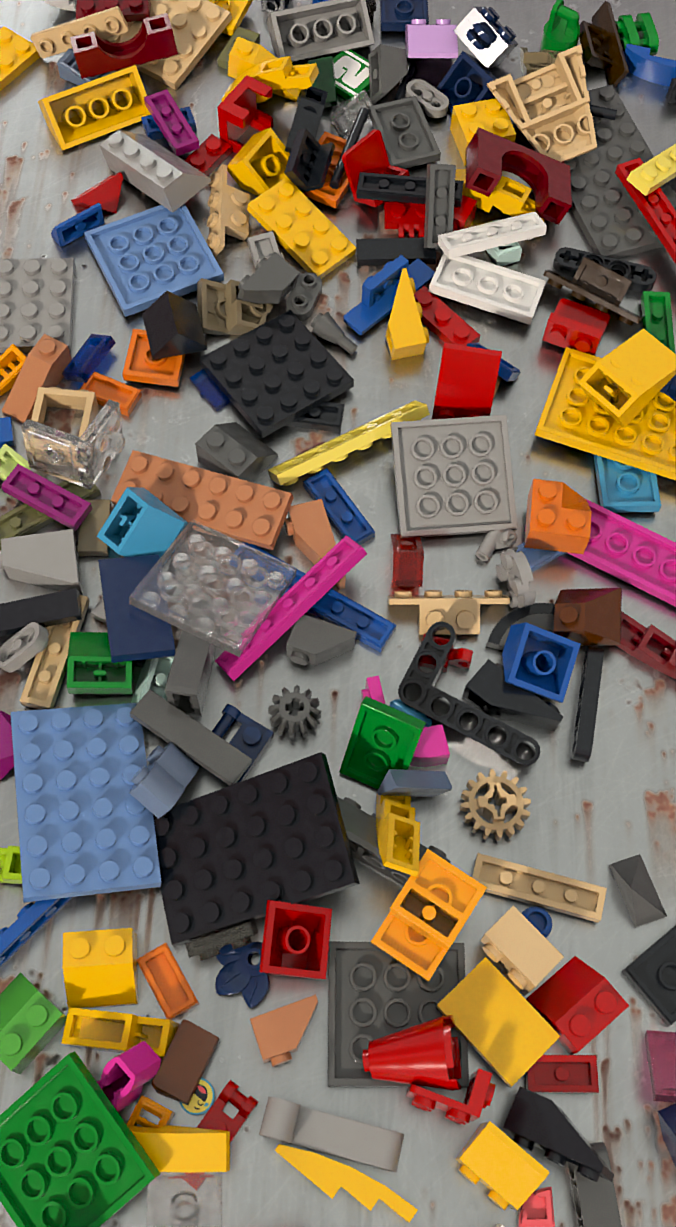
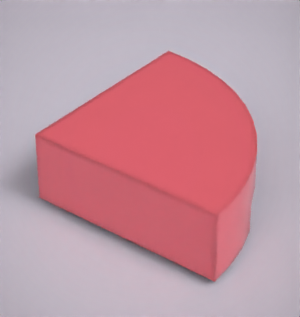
[517,1187,555,1227]

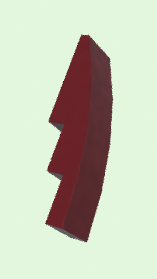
[615,611,676,679]

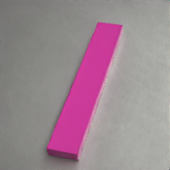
[215,535,367,681]

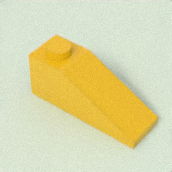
[228,37,302,102]

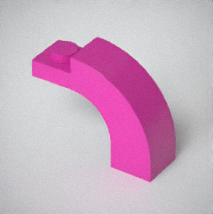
[361,675,450,767]

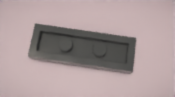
[424,164,456,248]

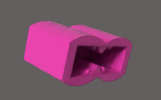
[96,1041,161,1113]

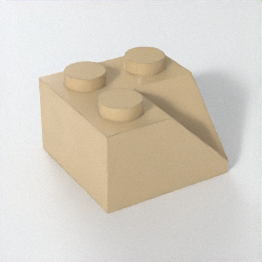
[480,905,564,996]

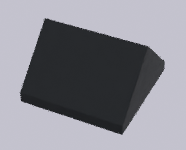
[142,291,207,360]

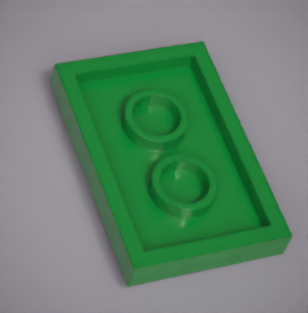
[339,696,426,789]

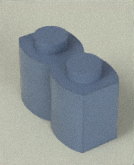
[129,742,199,819]

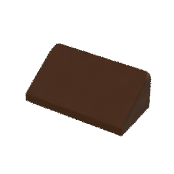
[151,1019,219,1105]

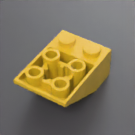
[578,328,676,427]

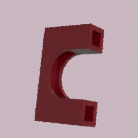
[466,127,572,225]

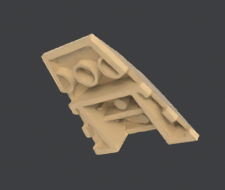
[486,44,597,163]

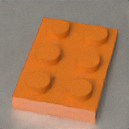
[292,131,350,209]

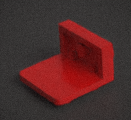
[342,129,410,208]
[542,298,610,356]
[406,1068,496,1125]

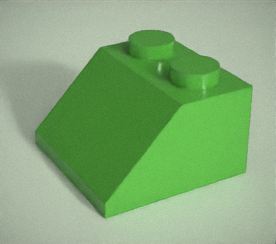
[0,972,67,1074]

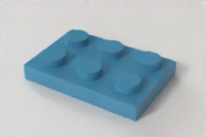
[593,454,661,513]

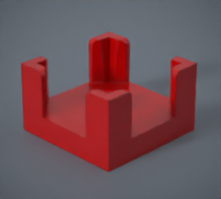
[217,75,274,154]

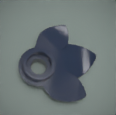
[215,942,270,1008]

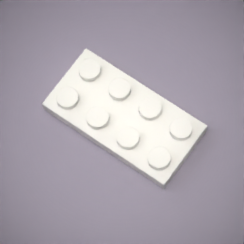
[428,253,546,325]

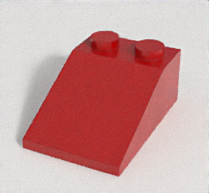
[432,343,502,419]

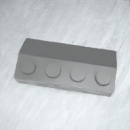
[267,0,375,63]
[99,130,211,213]

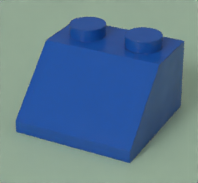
[502,622,581,703]

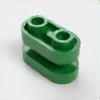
[615,12,659,56]

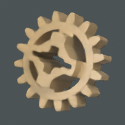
[460,769,531,841]

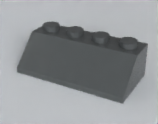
[337,797,451,887]

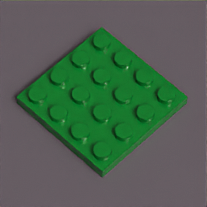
[0,1051,161,1227]

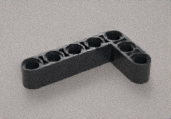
[398,621,540,765]

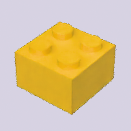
[450,98,516,166]

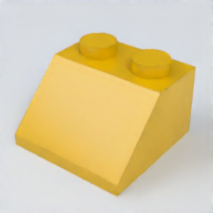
[227,127,290,196]
[62,928,138,1008]
[455,1121,550,1211]

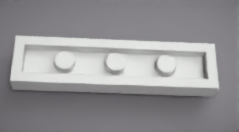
[438,212,547,259]

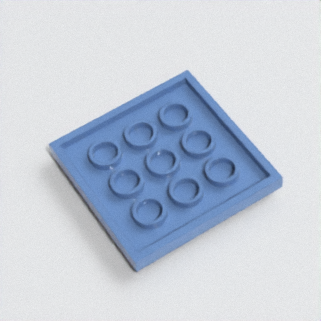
[84,203,224,317]

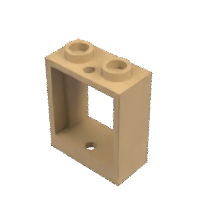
[25,387,99,465]

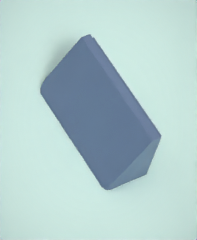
[377,769,452,797]

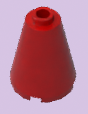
[362,1015,462,1091]

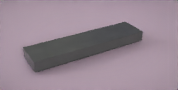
[130,689,252,786]

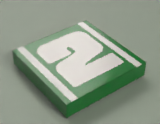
[333,50,370,104]

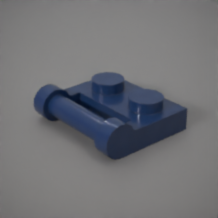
[212,704,274,783]

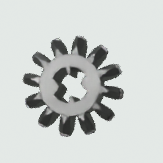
[268,685,321,740]

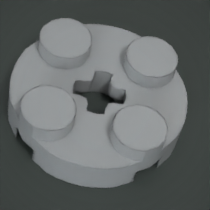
[496,547,536,608]

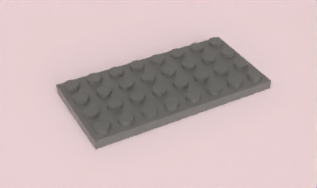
[564,85,676,259]

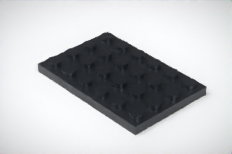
[153,752,360,946]

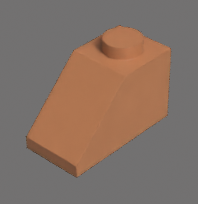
[250,994,318,1067]

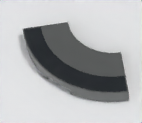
[486,603,555,651]

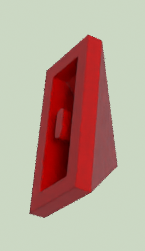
[71,172,123,213]

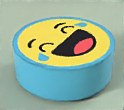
[180,1078,215,1116]

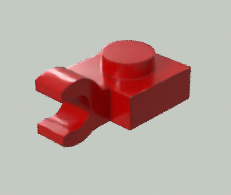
[420,634,473,672]

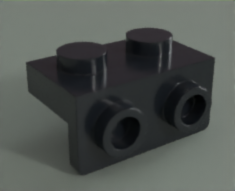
[284,128,335,193]

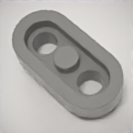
[405,79,449,118]
[0,622,49,673]

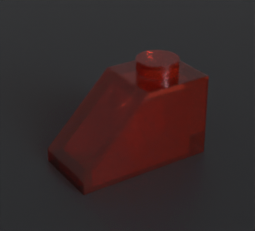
[390,534,424,590]

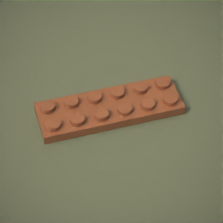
[111,450,294,550]

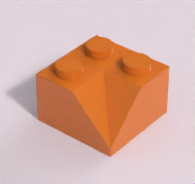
[524,479,591,554]

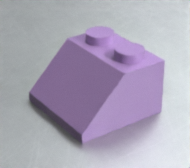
[405,19,458,58]

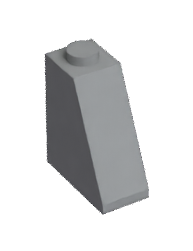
[0,529,83,595]

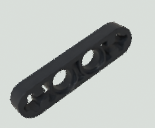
[553,247,657,293]
[571,646,604,762]

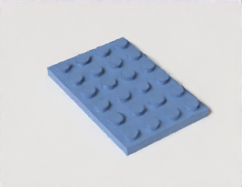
[11,703,161,903]

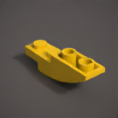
[221,56,319,103]
[455,169,545,222]

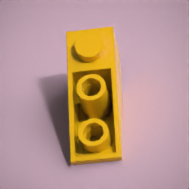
[385,268,429,360]

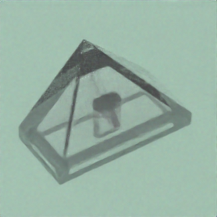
[329,90,373,139]

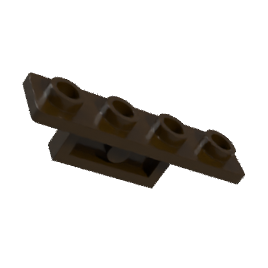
[579,1,629,88]
[543,257,643,326]

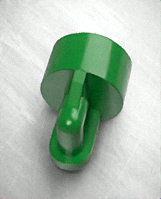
[540,0,580,51]

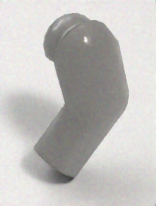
[475,529,517,561]

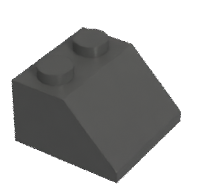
[195,422,278,482]

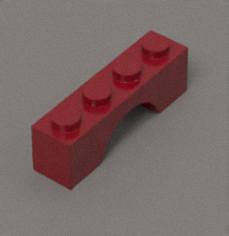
[70,13,178,79]

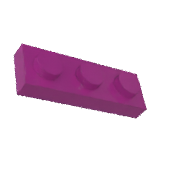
[144,89,200,156]
[1,464,92,531]

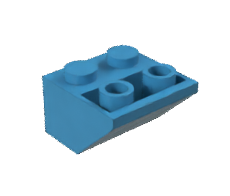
[97,487,188,564]

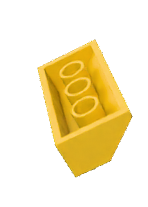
[38,65,151,151]

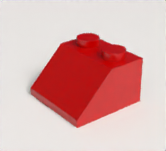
[526,956,629,1055]

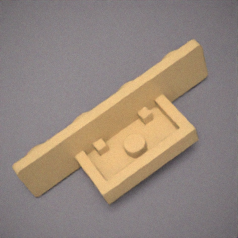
[31,6,129,59]
[206,164,250,258]
[388,590,510,635]

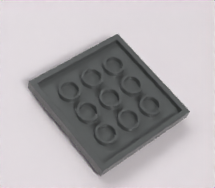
[328,941,469,1088]

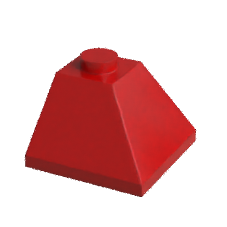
[259,900,332,979]

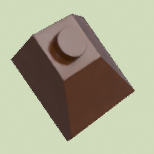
[553,588,622,646]

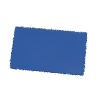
[51,203,105,247]

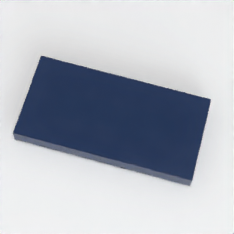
[98,554,175,663]

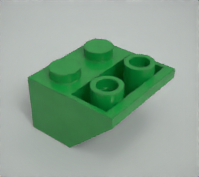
[67,632,133,695]

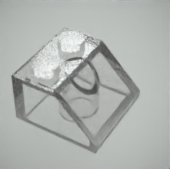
[146,1172,222,1227]

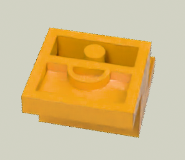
[371,849,487,982]

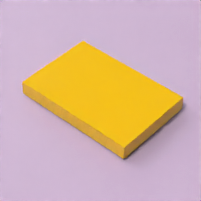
[436,957,560,1088]

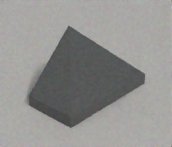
[609,854,667,928]

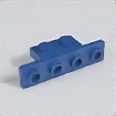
[343,255,435,335]

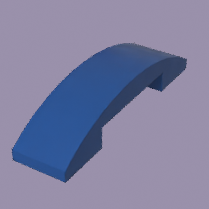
[624,44,676,87]

